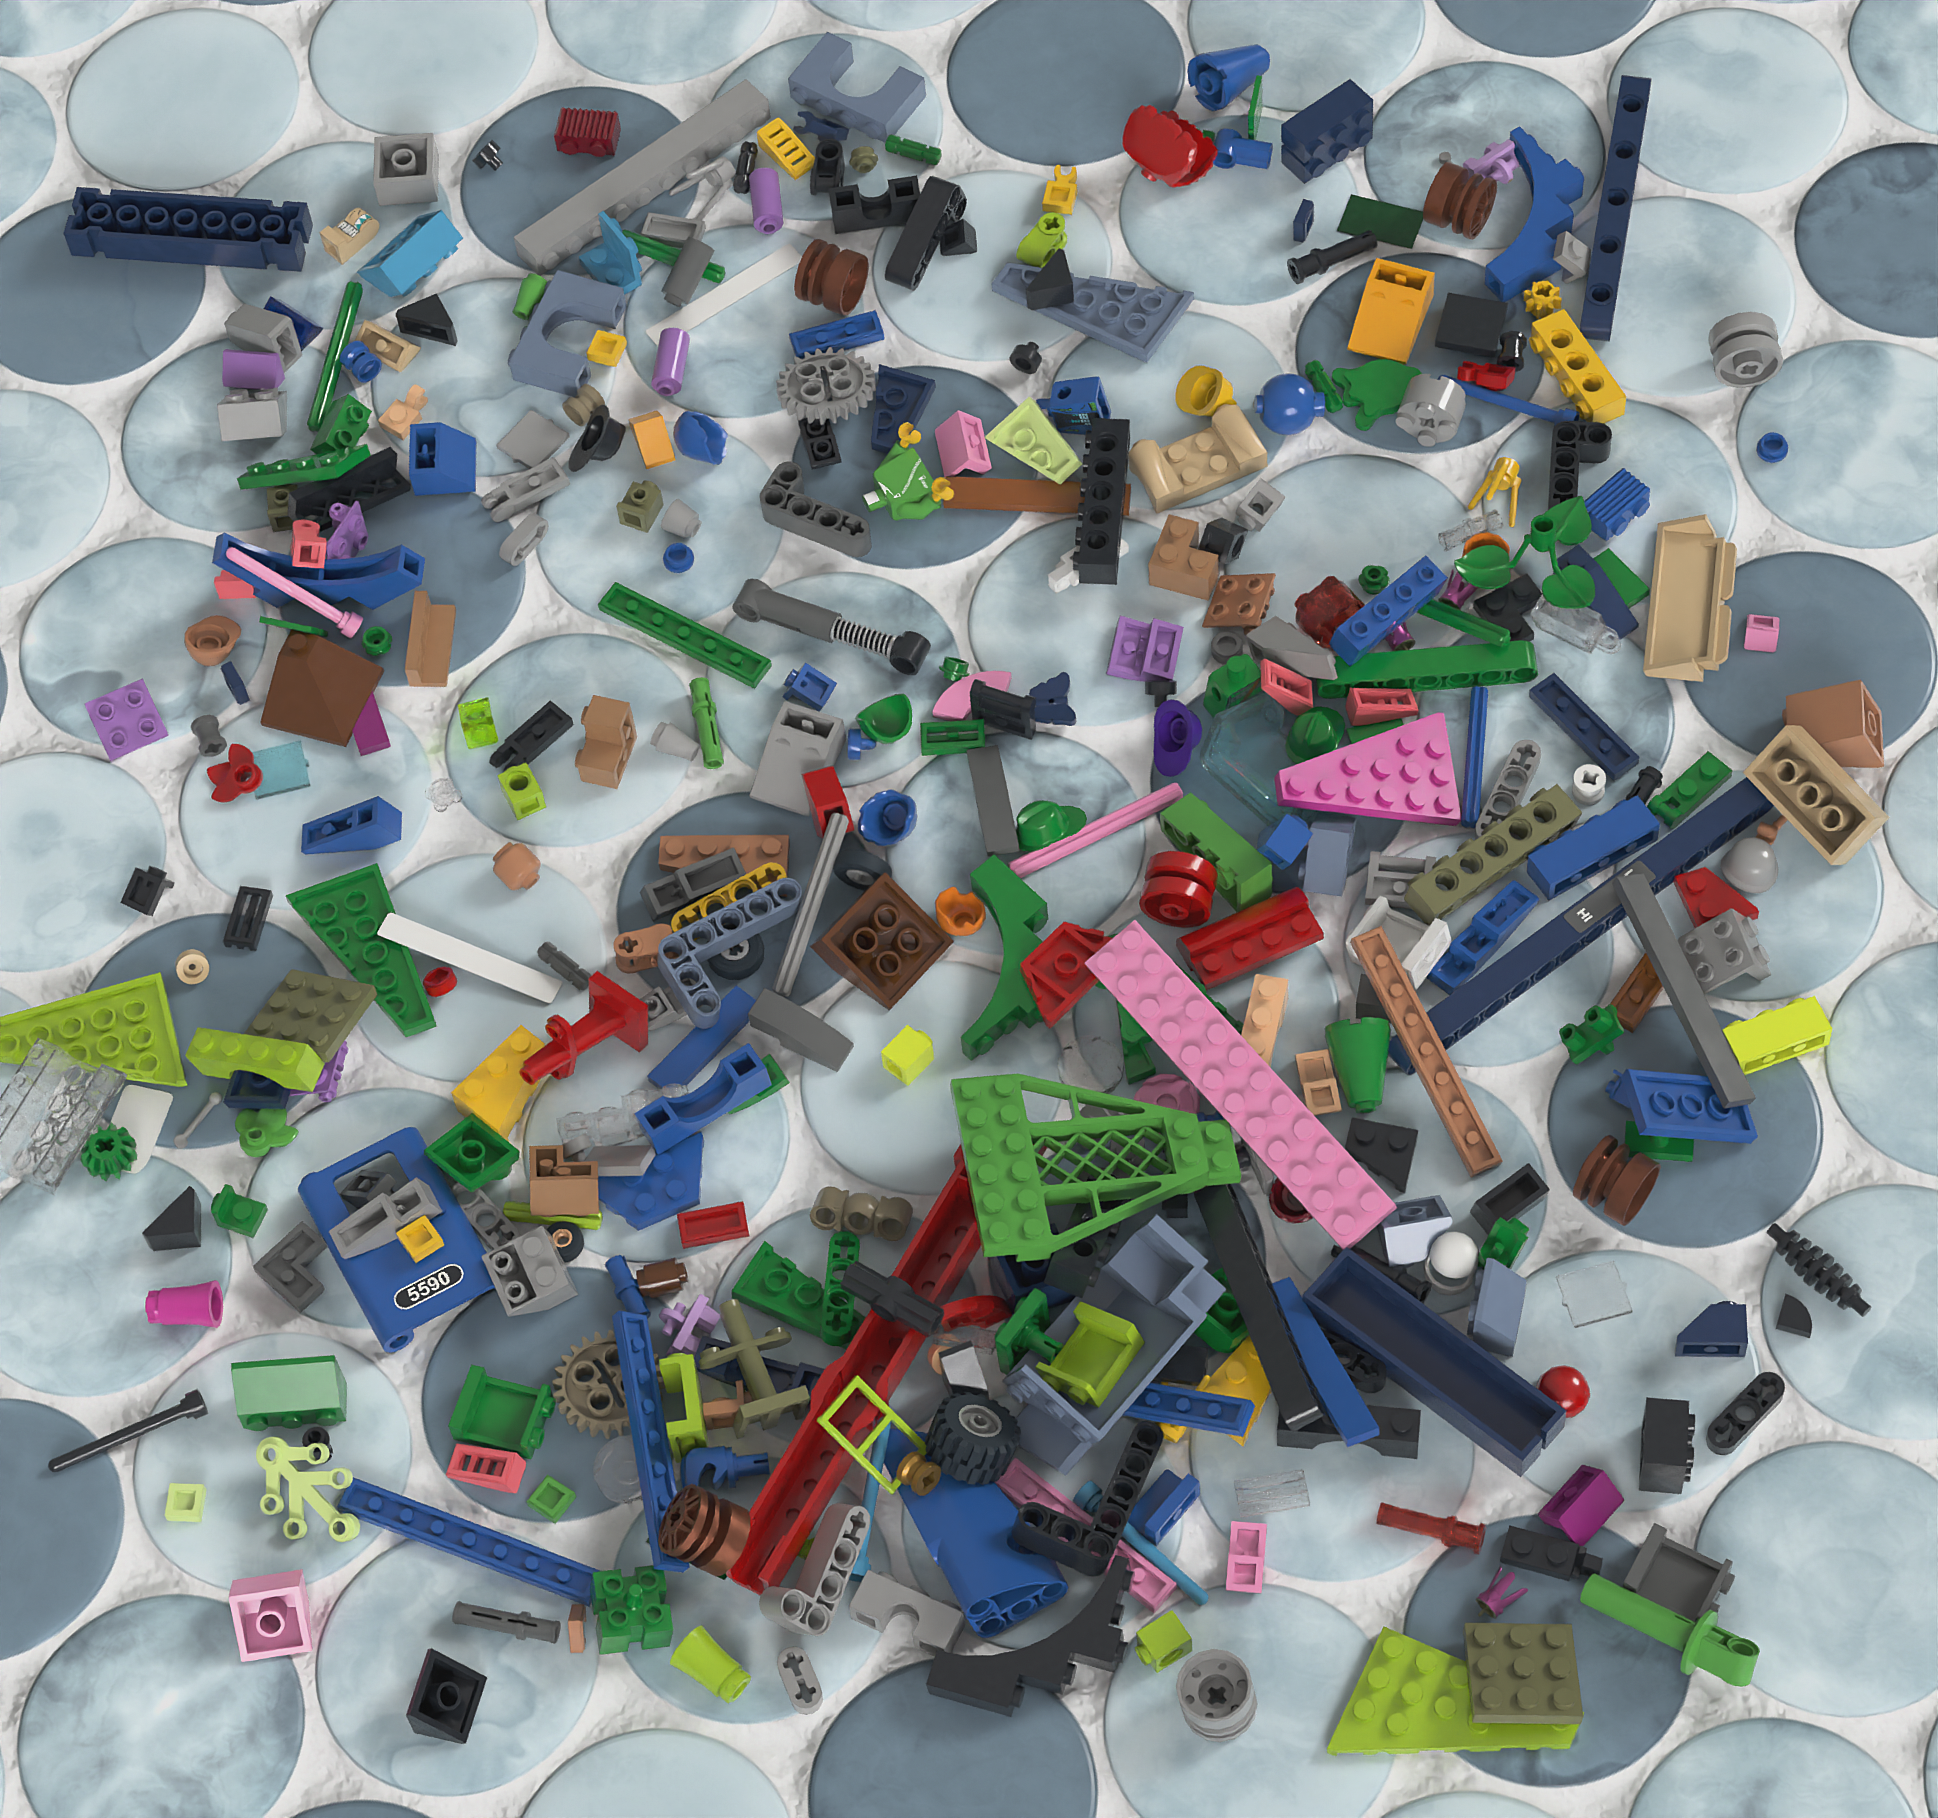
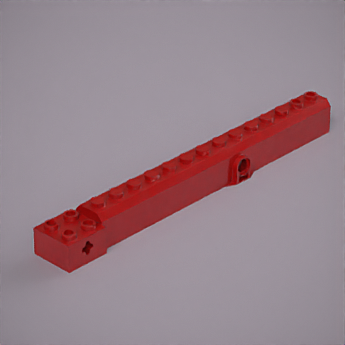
[726,1144,1047,1596]

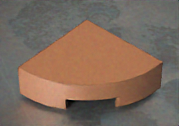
[568,1604,586,1653]

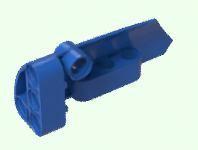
[884,1428,1069,1638]

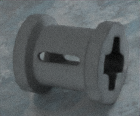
[191,715,227,757]

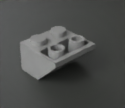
[217,387,287,441]
[481,1226,579,1317]

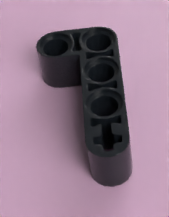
[885,176,967,291]
[1548,421,1612,510]

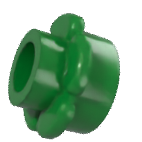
[1358,565,1390,595]
[362,626,392,656]
[939,657,970,681]

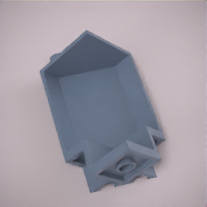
[1002,1214,1226,1476]

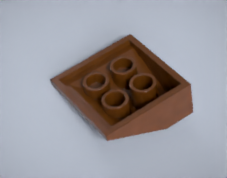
[260,629,384,747]
[810,872,954,1010]

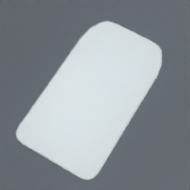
[110,1085,173,1174]

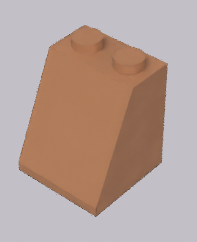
[1782,679,1884,768]

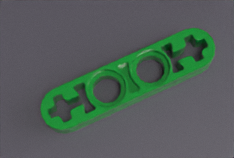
[820,1231,860,1346]

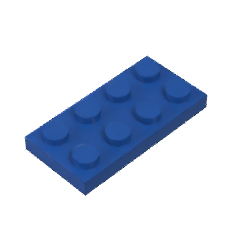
[1621,1069,1758,1144]

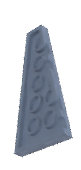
[992,263,1194,363]

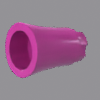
[145,1280,223,1328]

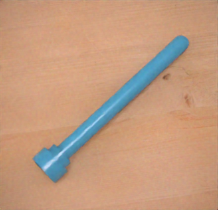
[849,1417,891,1582]
[1073,1480,1209,1605]

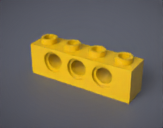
[1529,309,1626,423]

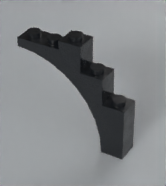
[926,1555,1135,1717]

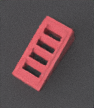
[1260,658,1313,716]
[1345,688,1418,726]
[446,1443,526,1494]

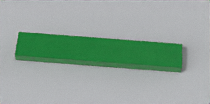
[598,582,772,689]

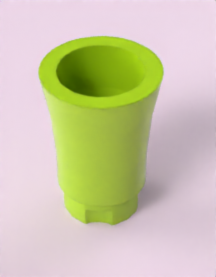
[670,1625,751,1704]

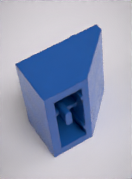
[409,422,477,496]

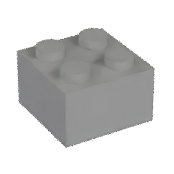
[373,133,439,206]

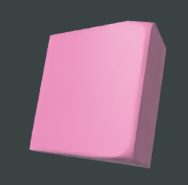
[1744,614,1780,653]

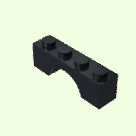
[1277,1403,1421,1459]

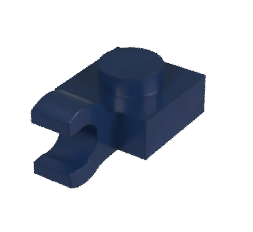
[793,111,850,141]

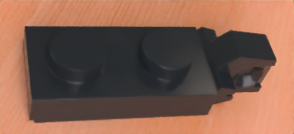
[1500,1525,1603,1581]

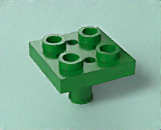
[994,1288,1063,1375]

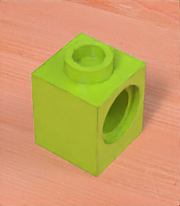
[497,762,546,821]
[1134,1610,1193,1673]

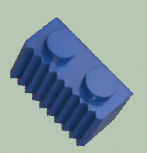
[1584,468,1650,541]

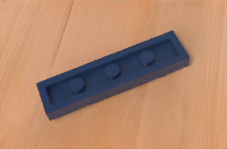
[1529,673,1640,781]

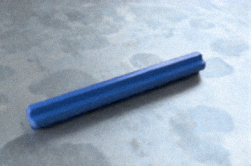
[1461,686,1488,829]

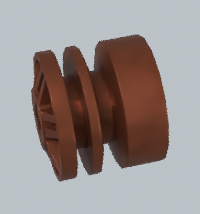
[1423,162,1497,239]
[794,239,869,315]
[1573,1134,1661,1226]
[658,1484,751,1576]

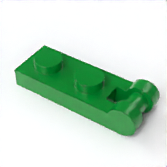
[1647,751,1733,829]

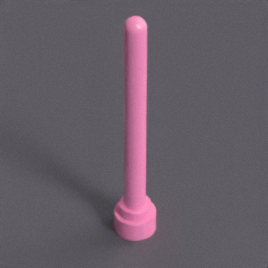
[226,547,363,639]

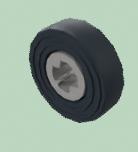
[833,849,892,890]
[706,923,765,980]

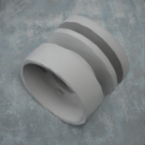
[1176,1649,1258,1742]

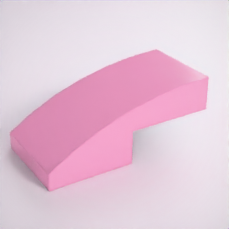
[1226,1521,1267,1594]

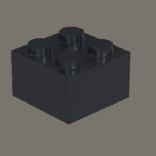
[1639,1397,1695,1494]

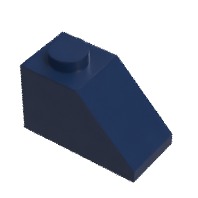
[1675,1301,1748,1357]

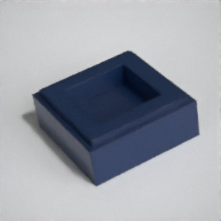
[1293,199,1314,243]
[220,661,250,705]

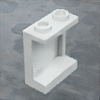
[1345,896,1452,990]

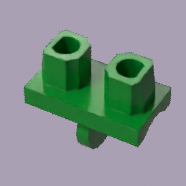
[1559,1004,1625,1065]
[1478,1217,1529,1270]

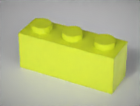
[1722,996,1832,1075]

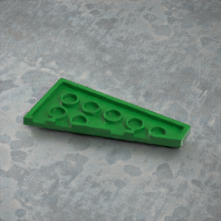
[285,863,437,1037]

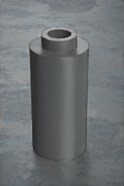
[661,237,715,307]

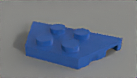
[598,1132,704,1231]

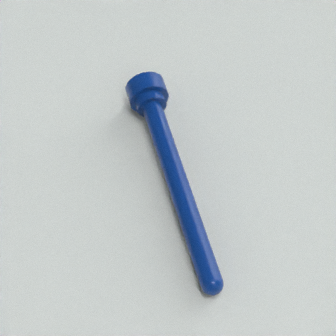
[1437,375,1580,426]

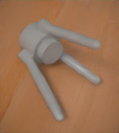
[669,156,736,221]

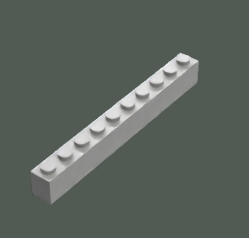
[514,79,771,276]

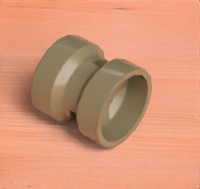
[562,384,605,426]

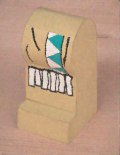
[319,208,379,265]

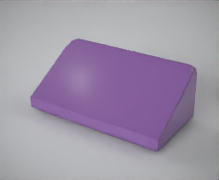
[222,349,285,389]

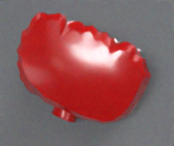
[1122,105,1218,188]

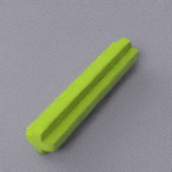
[503,1201,603,1230]

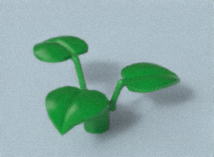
[1454,496,1595,609]

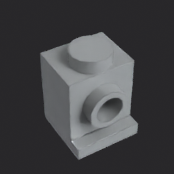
[1235,478,1285,532]

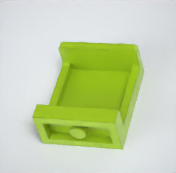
[1035,1301,1145,1408]
[659,1353,709,1463]

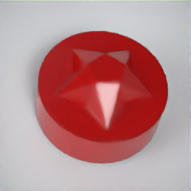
[423,967,457,997]

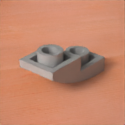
[640,978,703,1031]

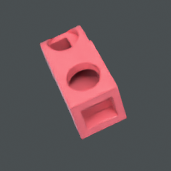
[290,520,327,569]

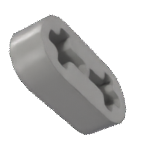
[499,513,549,566]
[777,1647,823,1715]

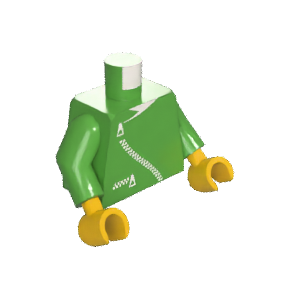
[862,422,954,521]

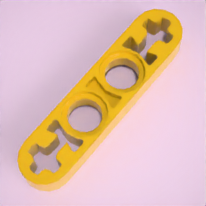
[671,862,787,941]

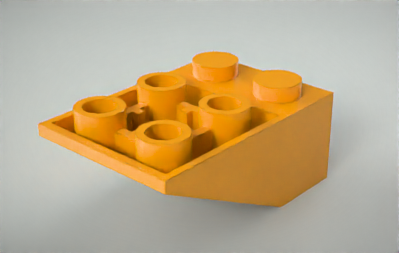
[1347,258,1435,365]

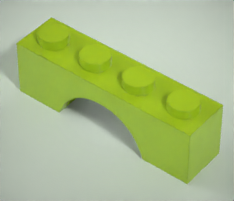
[185,1027,325,1092]

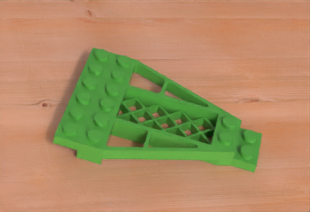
[950,1073,1241,1262]

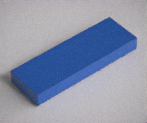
[789,310,885,359]

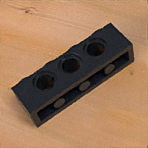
[1044,1174,1131,1298]

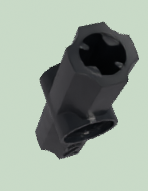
[840,1261,945,1338]

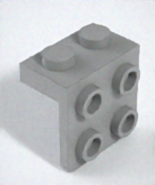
[1677,908,1771,995]

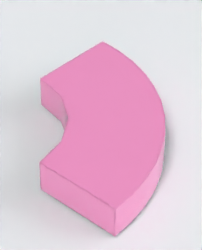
[932,671,1012,721]

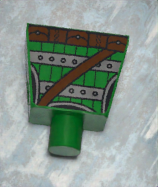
[1203,654,1271,728]

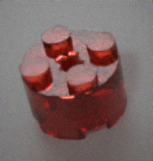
[1294,576,1365,652]

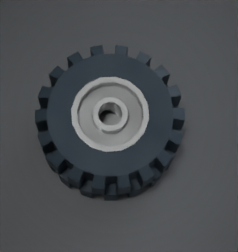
[925,1392,1021,1485]

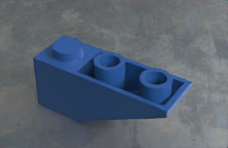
[1256,813,1314,870]

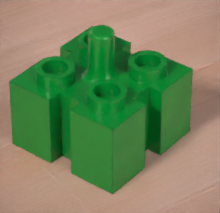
[589,1565,674,1655]

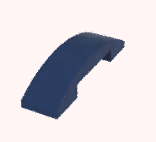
[694,1335,825,1404]

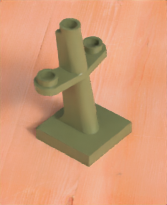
[699,1299,810,1439]

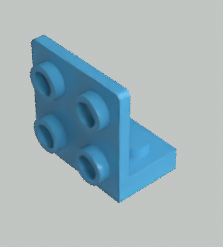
[579,211,642,295]

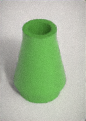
[512,273,548,320]

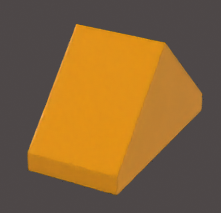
[628,411,675,469]

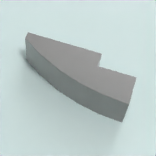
[329,1177,443,1259]

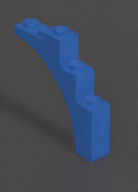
[1485,126,1584,302]
[212,532,425,610]

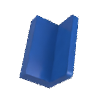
[1128,1469,1200,1546]

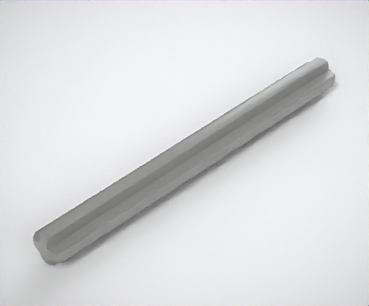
[772,813,849,997]

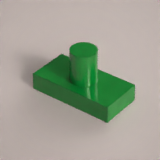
[1624,1120,1694,1162]

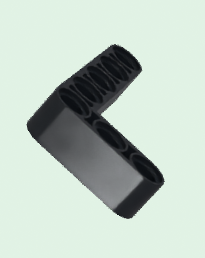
[1011,1421,1164,1577]

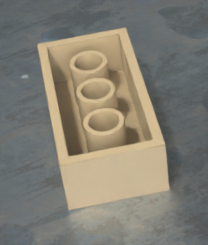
[1743,725,1890,865]

